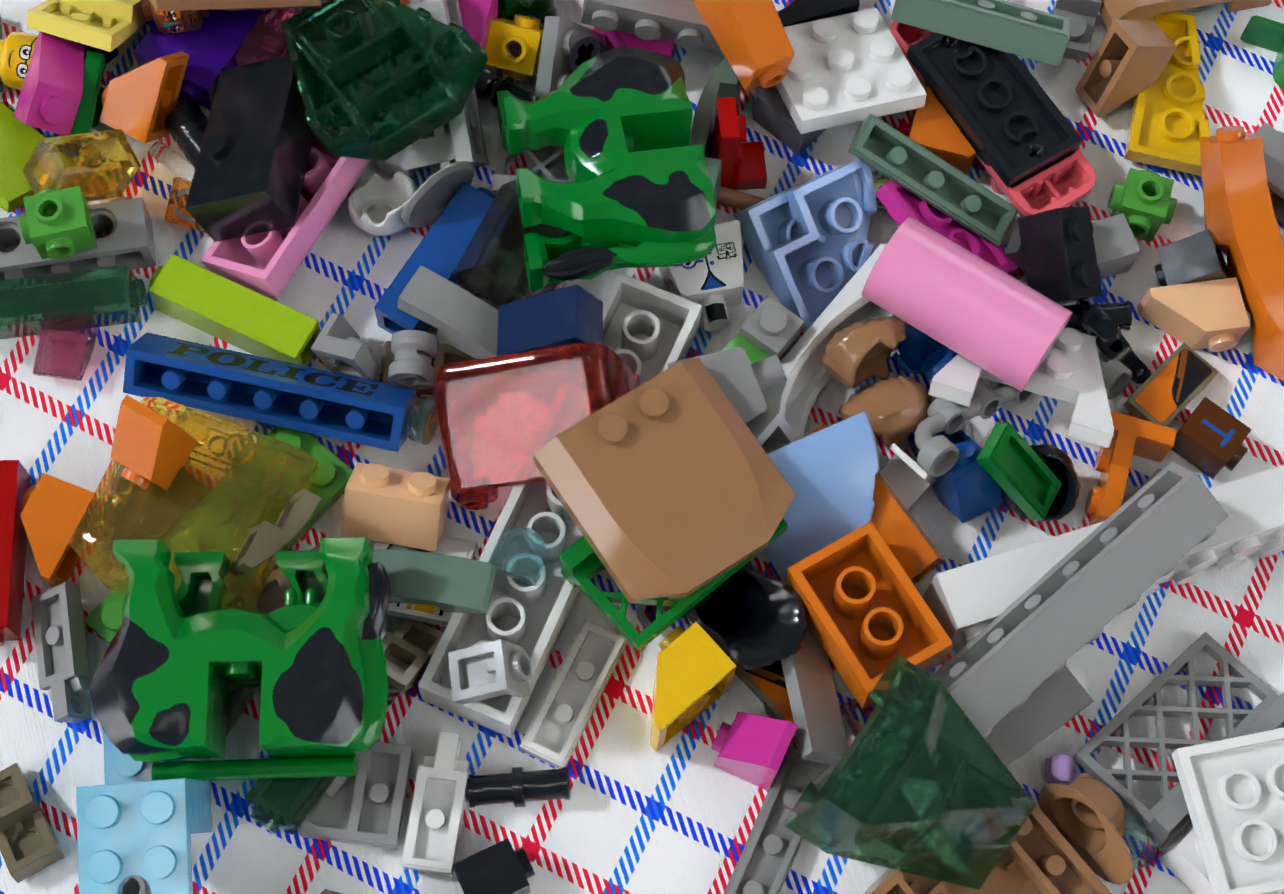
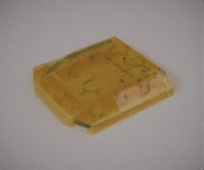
[69,397,320,611]

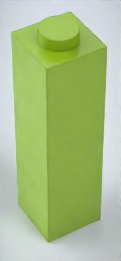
[148,253,321,366]

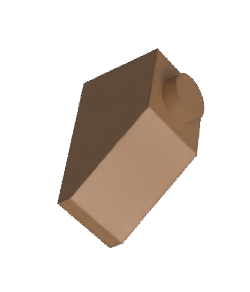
[1075,19,1177,117]

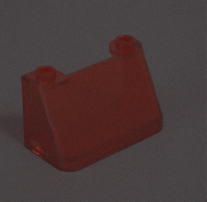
[434,343,640,510]

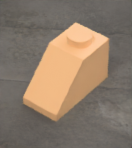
[1137,277,1250,352]

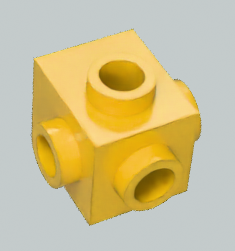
[482,14,544,81]

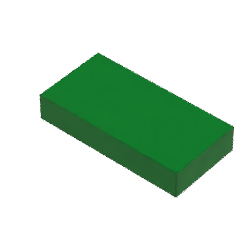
[976,422,1063,521]

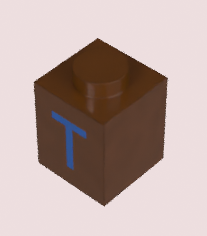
[1171,397,1252,479]

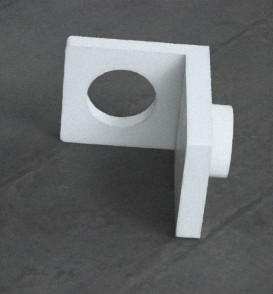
[879,443,937,511]

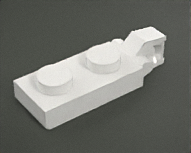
[401,730,470,875]

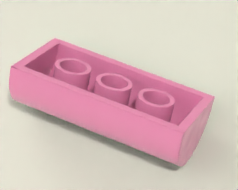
[200,125,372,301]
[861,217,1073,392]

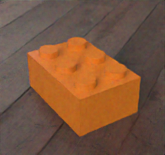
[785,521,953,709]

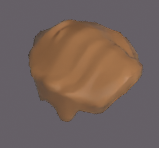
[822,315,907,389]
[838,374,932,447]

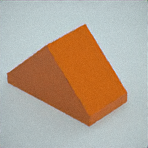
[907,86,976,175]

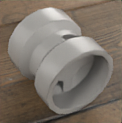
[388,330,438,391]

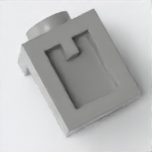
[1051,0,1102,62]
[310,313,383,381]
[448,639,532,705]

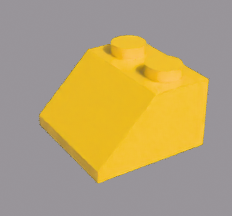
[650,622,736,752]

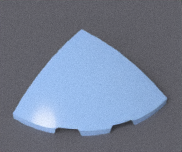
[733,159,877,334]
[764,411,879,582]

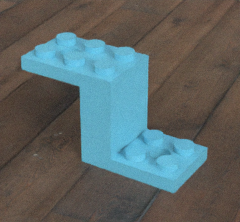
[76,729,212,894]

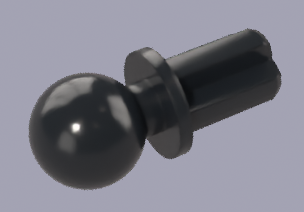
[471,65,539,109]

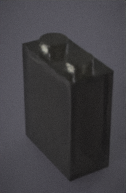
[453,180,573,307]

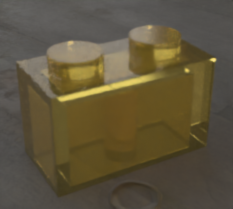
[22,129,141,202]

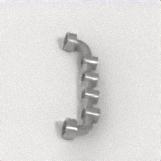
[914,359,1132,477]

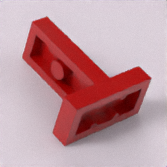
[689,97,767,190]

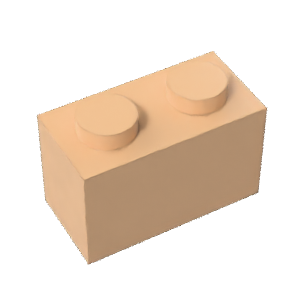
[342,462,450,552]

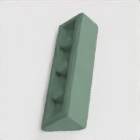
[891,0,1072,66]
[848,114,1018,247]

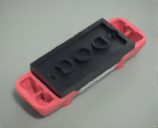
[890,21,1096,217]

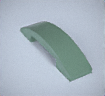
[691,57,742,209]
[373,549,497,614]

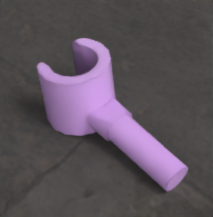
[1045,754,1080,785]

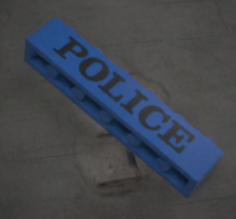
[123,332,417,452]

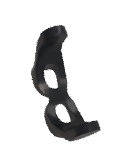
[1081,306,1151,384]

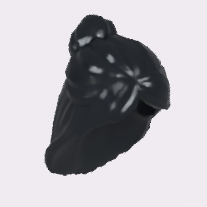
[680,563,808,670]

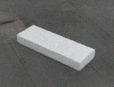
[519,618,628,769]

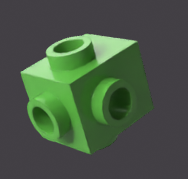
[1107,168,1177,242]
[19,185,98,260]

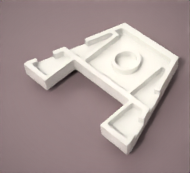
[928,327,1114,448]

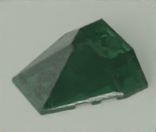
[282,0,488,161]
[783,653,1036,890]

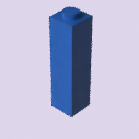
[374,182,504,334]

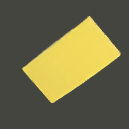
[27,0,146,52]

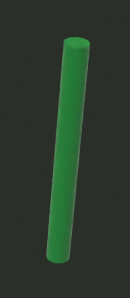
[151,755,358,781]

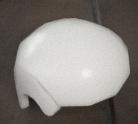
[348,170,415,236]

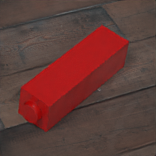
[0,460,31,647]

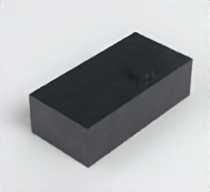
[185,53,324,242]

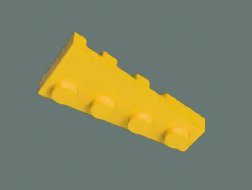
[1124,11,1210,176]

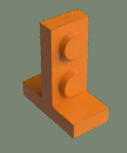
[1085,410,1177,526]

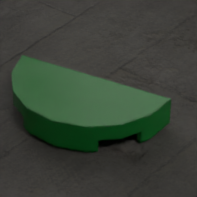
[70,51,107,140]

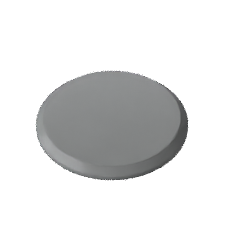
[401,161,474,228]

